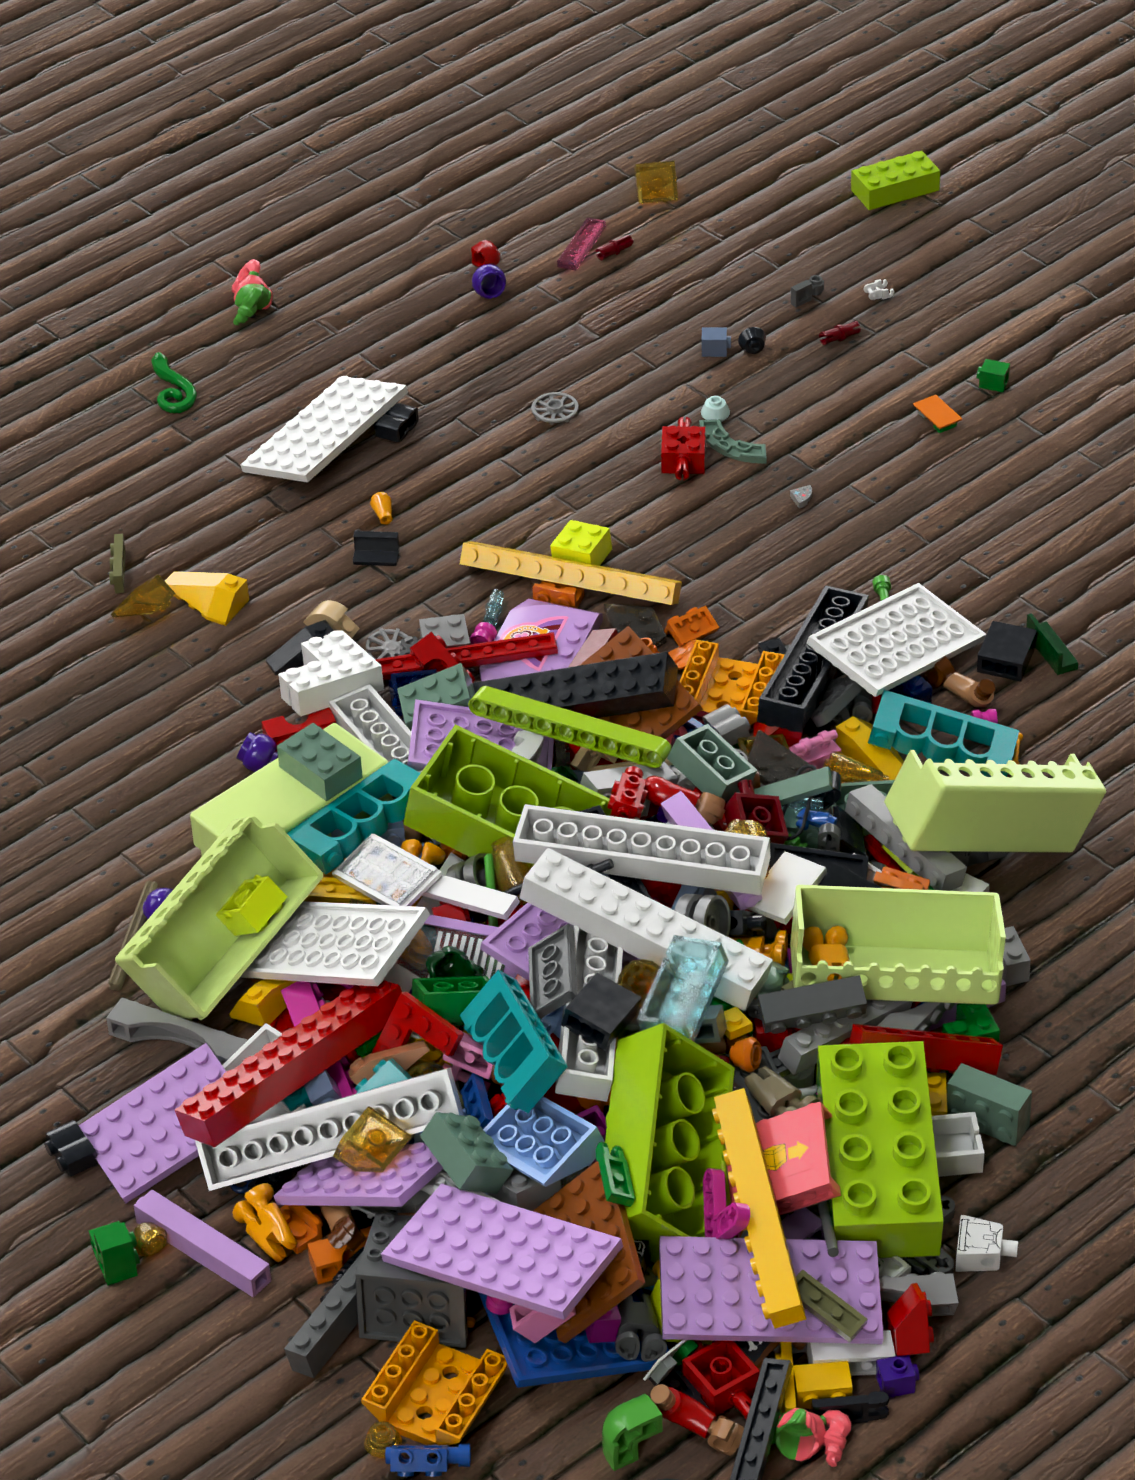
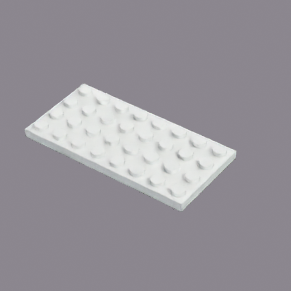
[241,376,408,482]
[807,583,986,697]
[240,901,430,986]

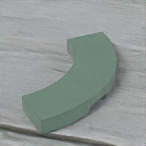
[699,419,767,464]

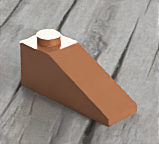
[348,1040,429,1085]

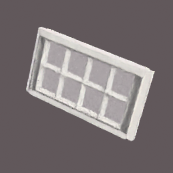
[332,834,443,906]

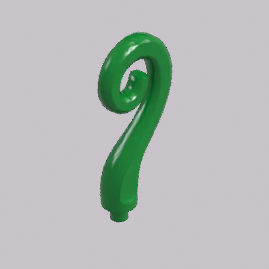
[151,352,197,413]

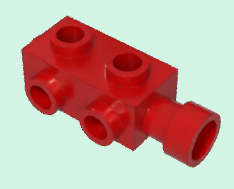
[607,766,648,819]

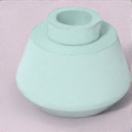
[701,396,730,422]

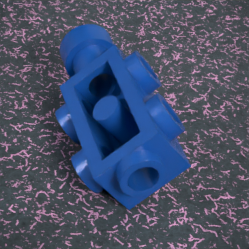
[385,1444,471,1477]

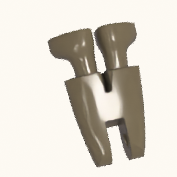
[744,1066,821,1117]

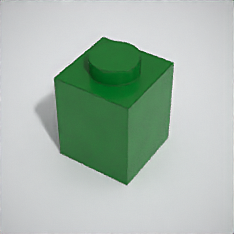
[976,359,1010,392]

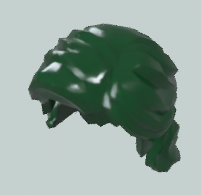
[426,946,484,978]

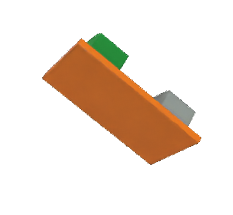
[913,394,962,433]

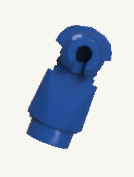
[796,807,838,830]

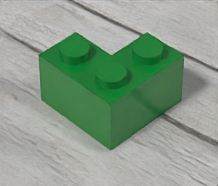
[942,1003,1000,1042]
[89,1221,140,1286]

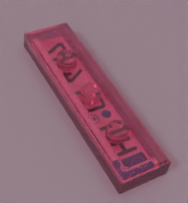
[557,218,606,271]

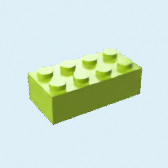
[851,151,940,210]

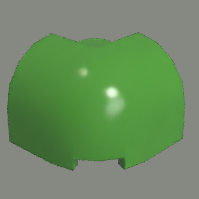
[602,1394,663,1471]

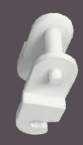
[863,279,895,300]

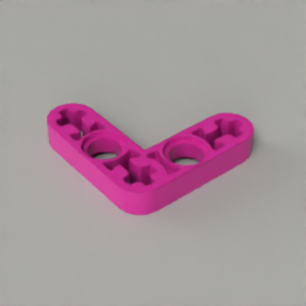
[703,1168,750,1239]

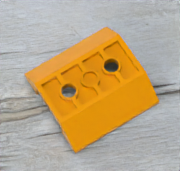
[679,640,785,725]
[361,1320,508,1446]

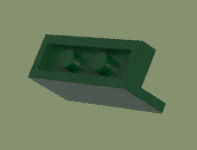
[1026,613,1078,675]

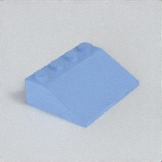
[483,1096,605,1187]

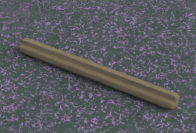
[108,881,158,991]

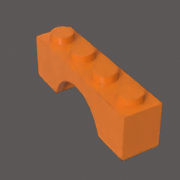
[308,1226,371,1284]

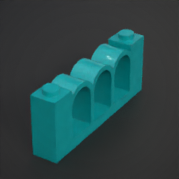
[868,690,1020,777]
[287,758,420,875]
[460,970,568,1113]

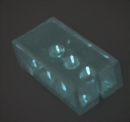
[637,935,729,1042]

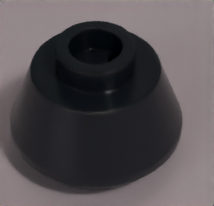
[738,327,766,354]

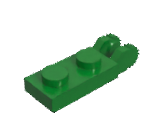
[595,1142,635,1207]

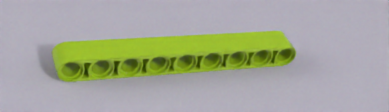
[468,686,672,768]

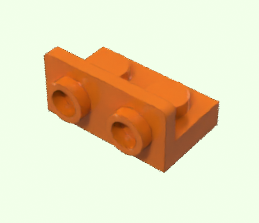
[533,580,585,608]
[663,605,720,647]
[873,867,930,890]
[279,1205,323,1255]

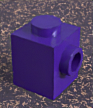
[876,1355,919,1398]

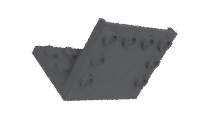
[355,1213,468,1348]

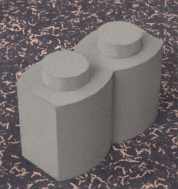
[702,704,751,746]

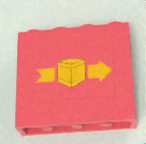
[725,1102,841,1216]

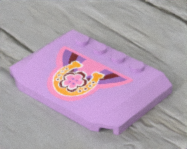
[479,599,603,681]

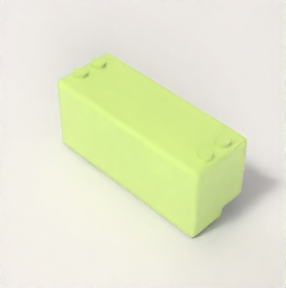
[190,723,393,856]
[884,750,1106,853]
[115,816,323,1021]
[790,885,1006,1005]

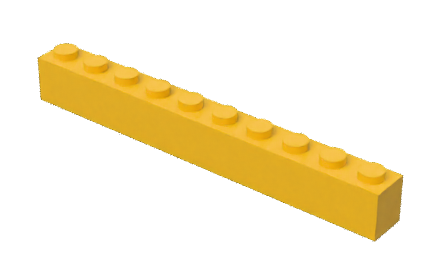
[460,541,682,605]
[712,1088,806,1329]

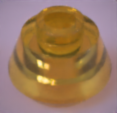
[134,1222,167,1257]
[364,1421,402,1458]

